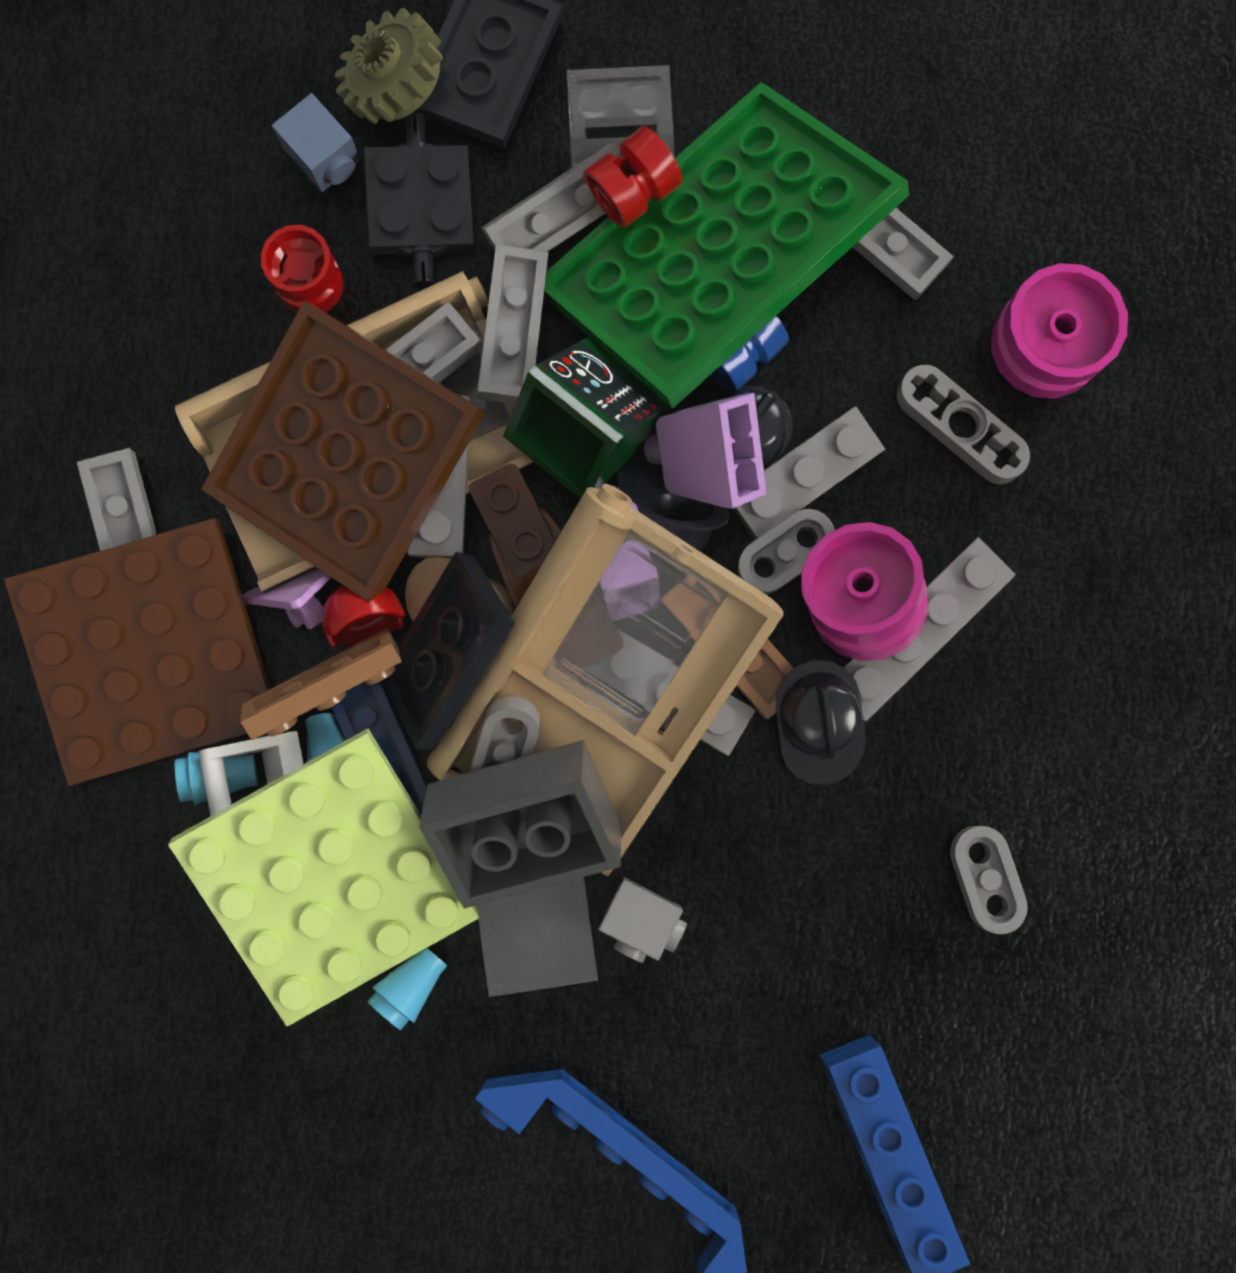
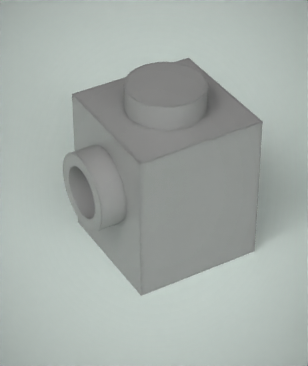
[599,877,687,963]

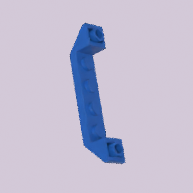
[475,1069,747,1273]

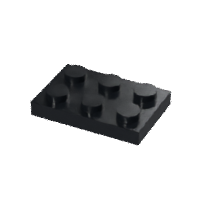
[412,0,563,149]
[382,552,515,751]

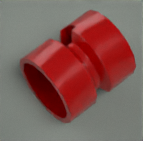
[583,126,684,229]
[261,225,344,313]

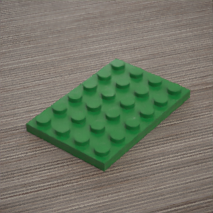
[543,82,909,409]

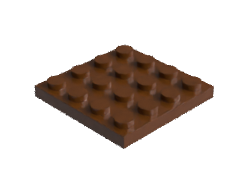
[201,301,486,602]
[4,518,271,786]

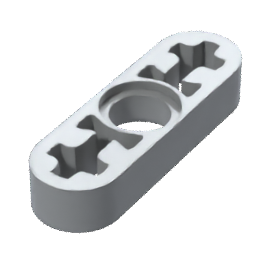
[897,365,1030,484]

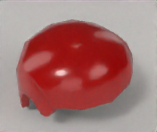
[321,585,405,648]

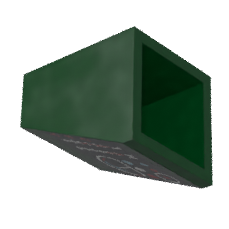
[503,336,670,499]

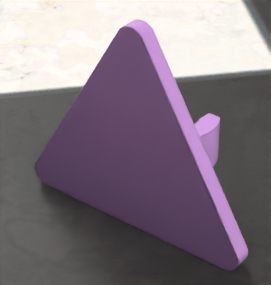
[242,567,331,629]

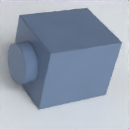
[271,93,361,192]

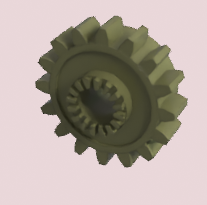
[335,8,443,124]

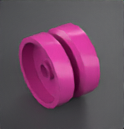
[991,263,1128,399]
[801,522,929,661]

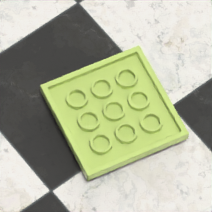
[168,728,479,1027]

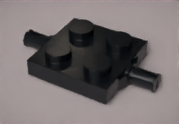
[364,113,474,289]

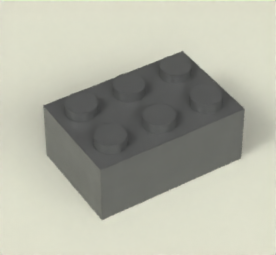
[419,740,621,909]

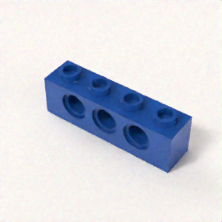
[819,1035,970,1273]

